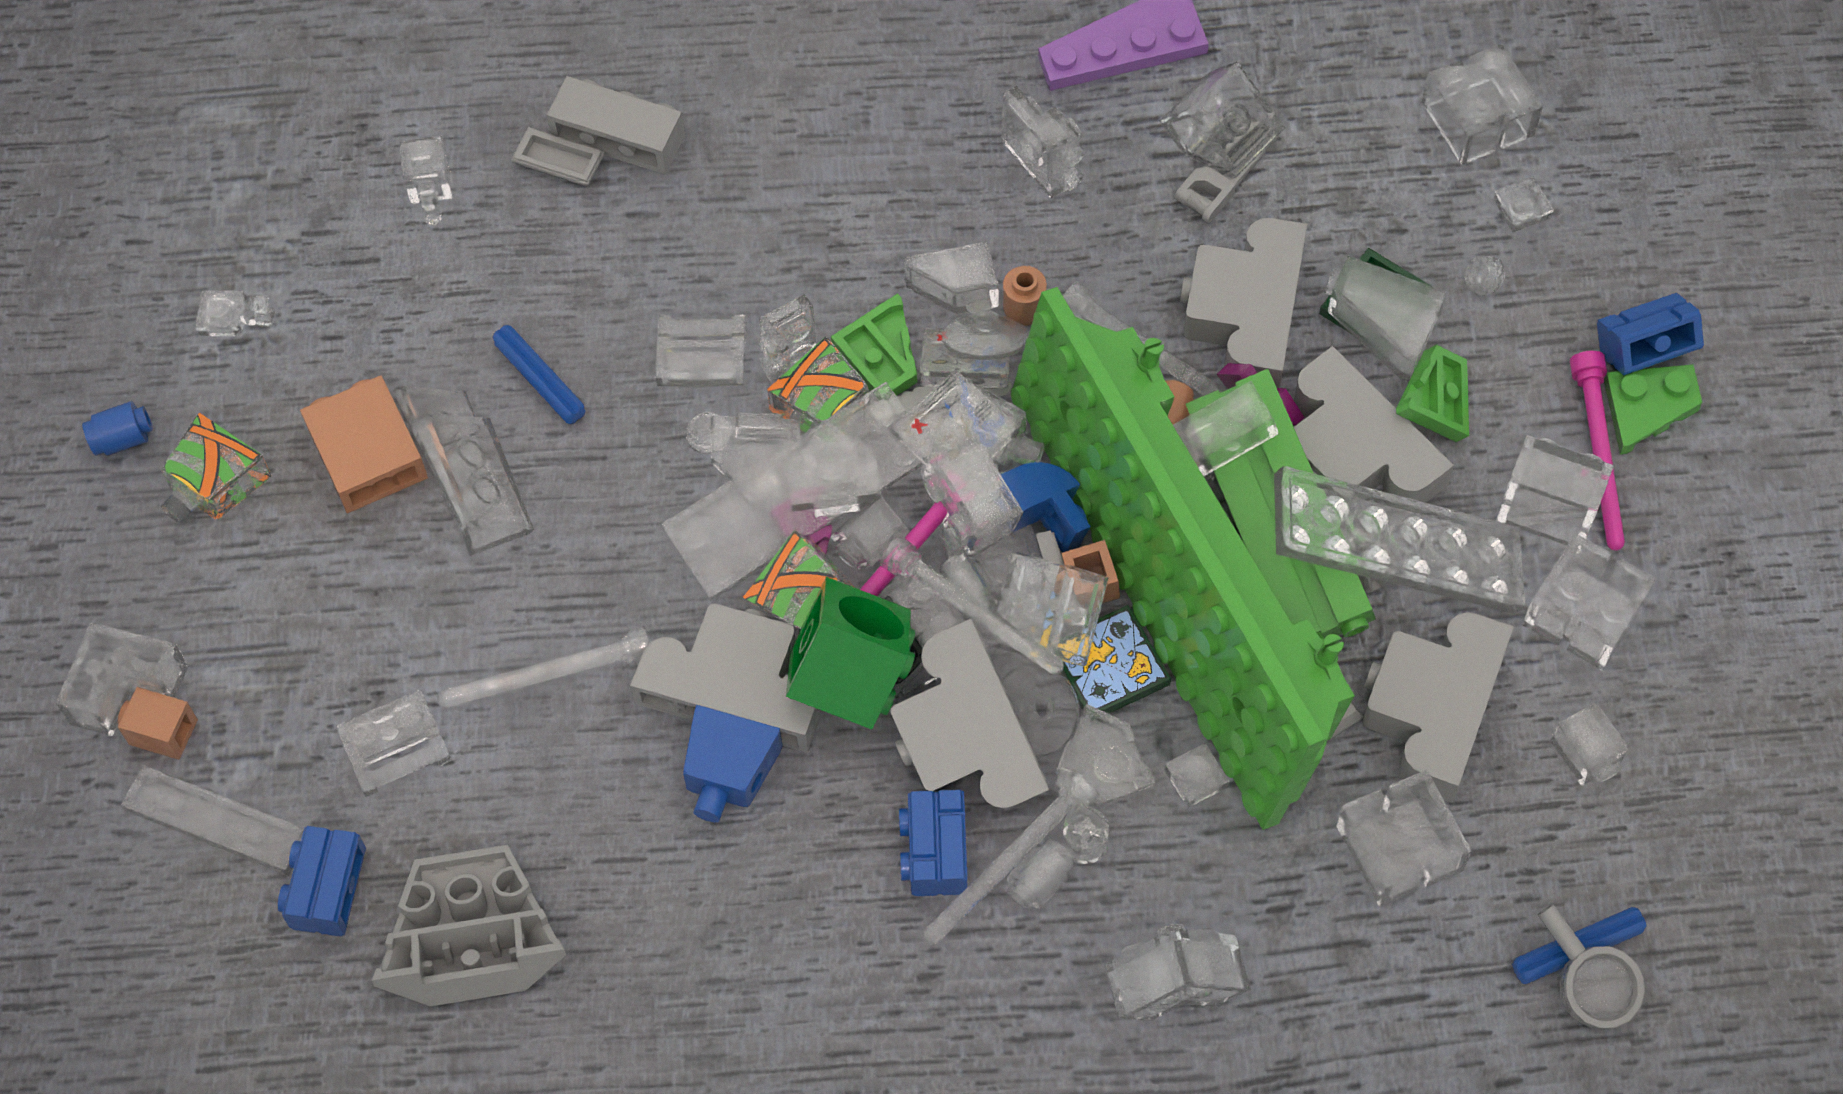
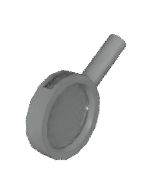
[1537,904,1645,1029]

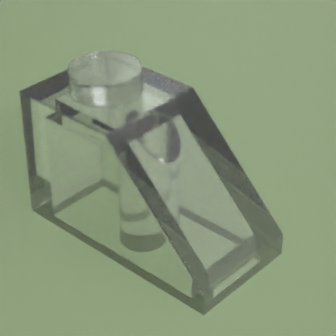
[903,241,999,315]

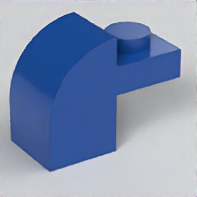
[987,462,1091,553]

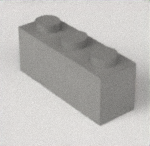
[547,76,685,175]

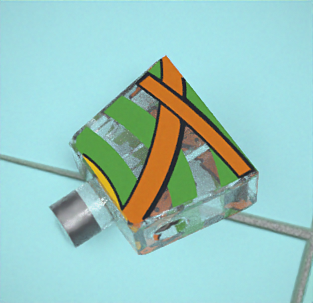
[767,336,875,443]
[161,413,272,524]
[743,529,854,629]

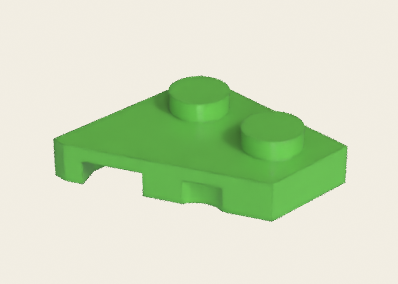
[831,293,917,402]
[1396,345,1469,442]
[1604,364,1702,454]

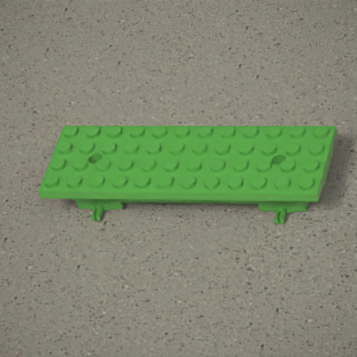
[1011,287,1355,830]

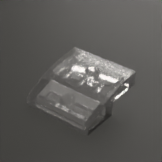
[991,552,1109,666]

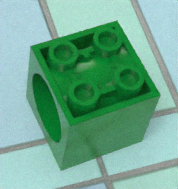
[786,577,915,729]

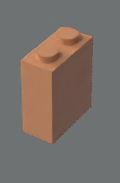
[300,375,428,514]

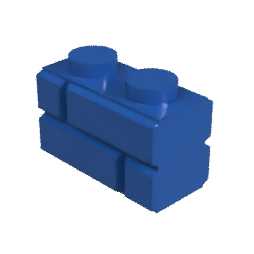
[1597,293,1704,375]
[899,790,968,896]
[278,826,366,937]

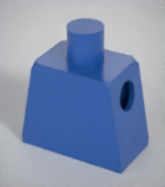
[683,705,783,823]

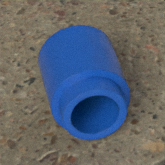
[82,401,153,456]

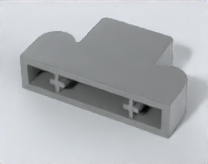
[1180,218,1307,388]
[1294,346,1454,513]
[630,604,821,753]
[1362,612,1514,803]
[891,619,1050,808]

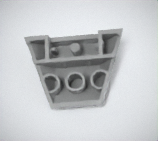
[372,845,566,1007]

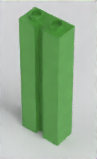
[1186,369,1376,641]

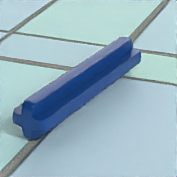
[493,325,585,424]
[1512,907,1647,984]

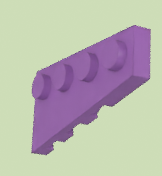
[1038,0,1208,91]

